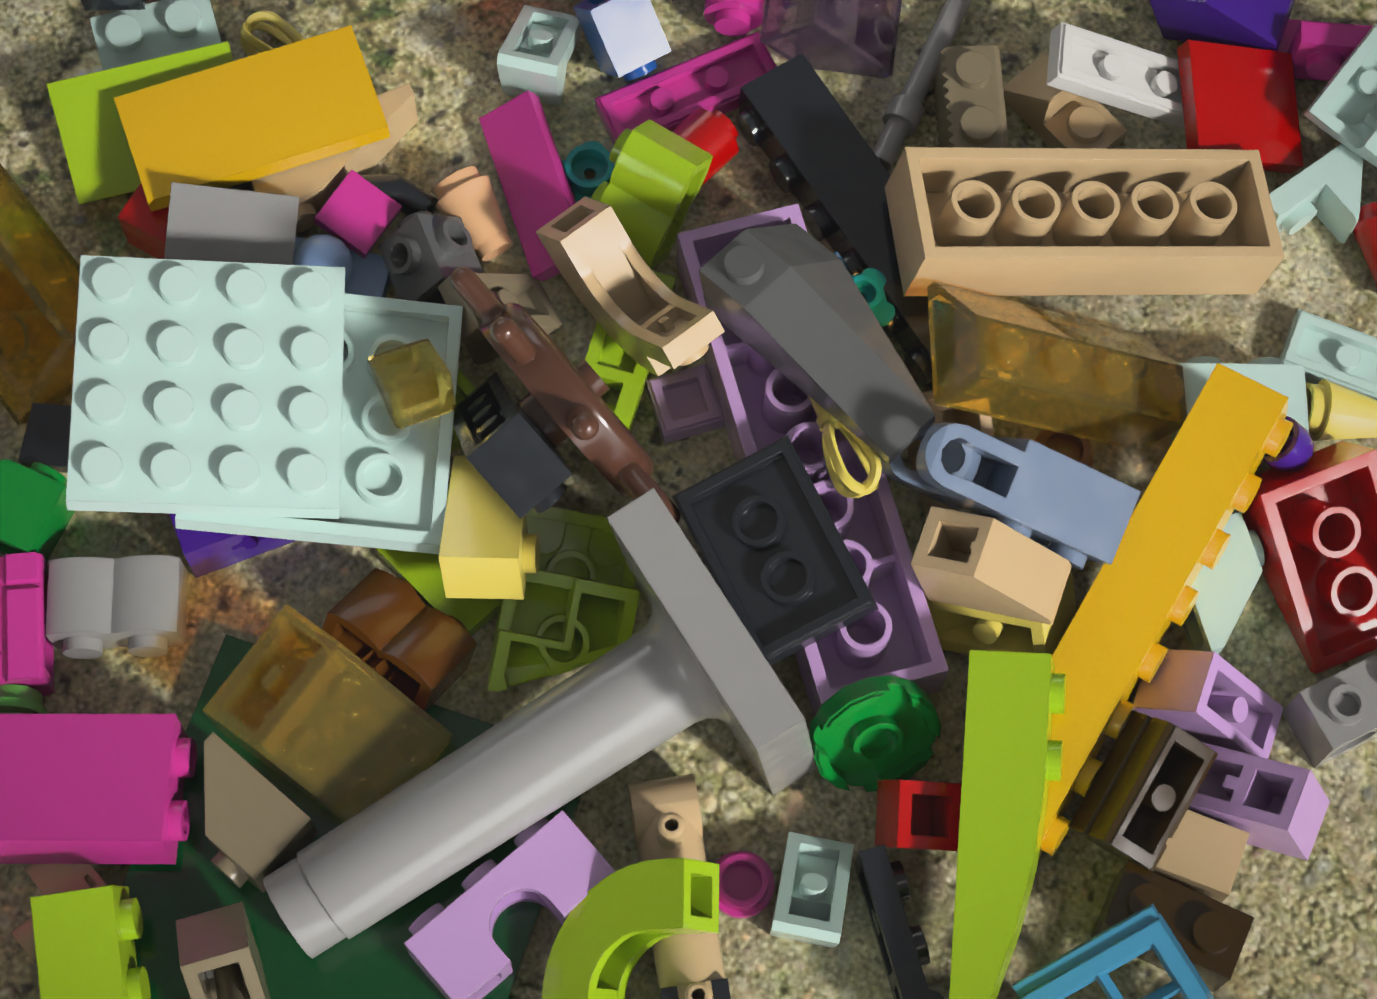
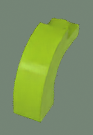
[542,858,719,999]

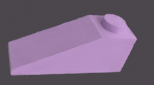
[1188,742,1330,861]

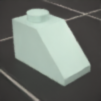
[1183,512,1265,655]

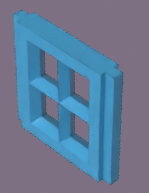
[1012,903,1215,999]

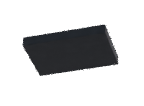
[672,435,879,666]

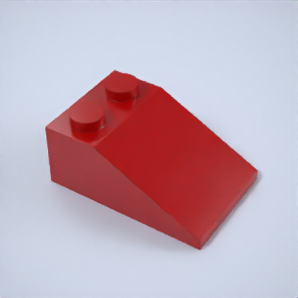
[1238,441,1377,674]

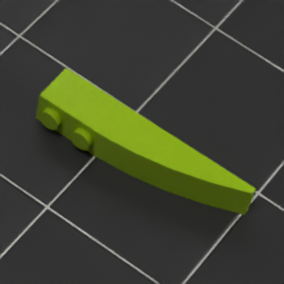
[949,650,1066,999]

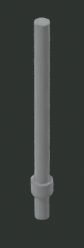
[873,0,972,171]

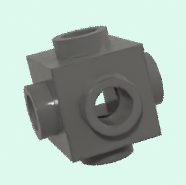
[378,211,484,304]

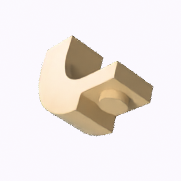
[536,196,725,377]

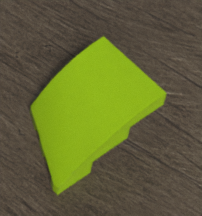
[487,506,640,692]

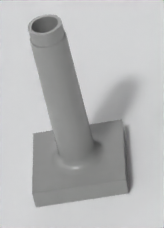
[263,488,817,959]

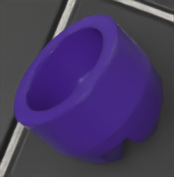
[1262,416,1314,472]

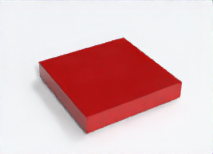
[1177,40,1304,174]

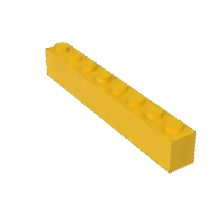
[1039,363,1293,858]

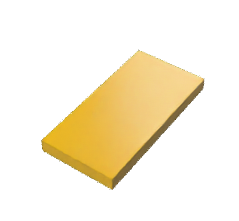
[114,25,390,212]

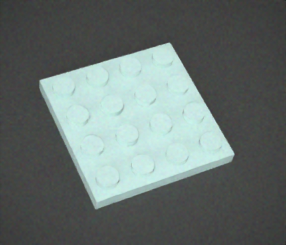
[66,255,345,519]
[175,293,463,554]

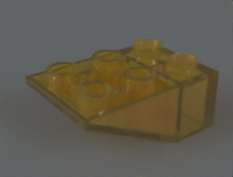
[202,604,453,822]

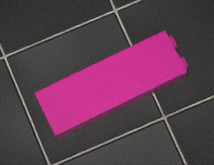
[0,714,197,864]

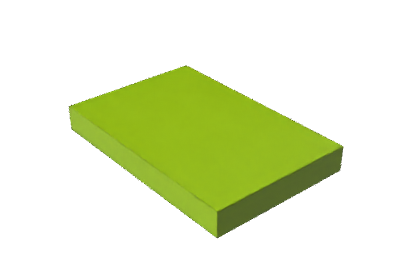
[47,41,234,205]

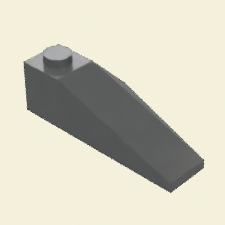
[699,223,935,464]

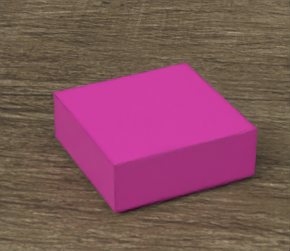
[314,169,402,259]

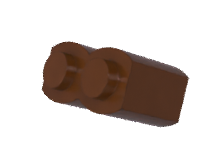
[319,568,477,716]

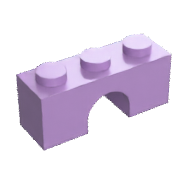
[404,810,615,999]

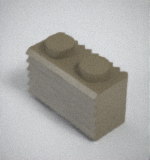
[932,45,1009,148]

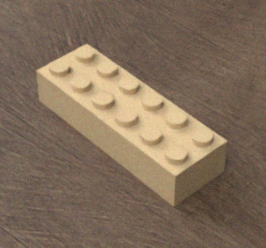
[885,147,1285,296]

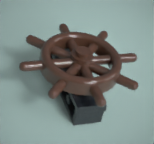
[450,267,680,524]

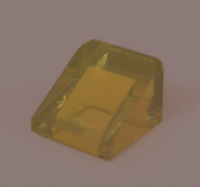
[367,338,456,428]

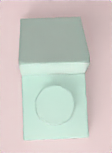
[497,5,581,106]
[1270,144,1363,244]
[769,832,854,948]

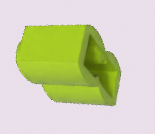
[591,119,713,270]

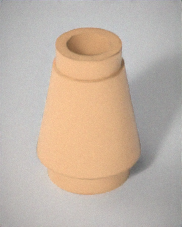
[433,166,514,262]

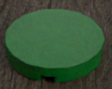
[809,675,941,792]

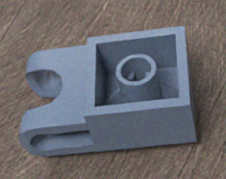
[879,422,1141,570]

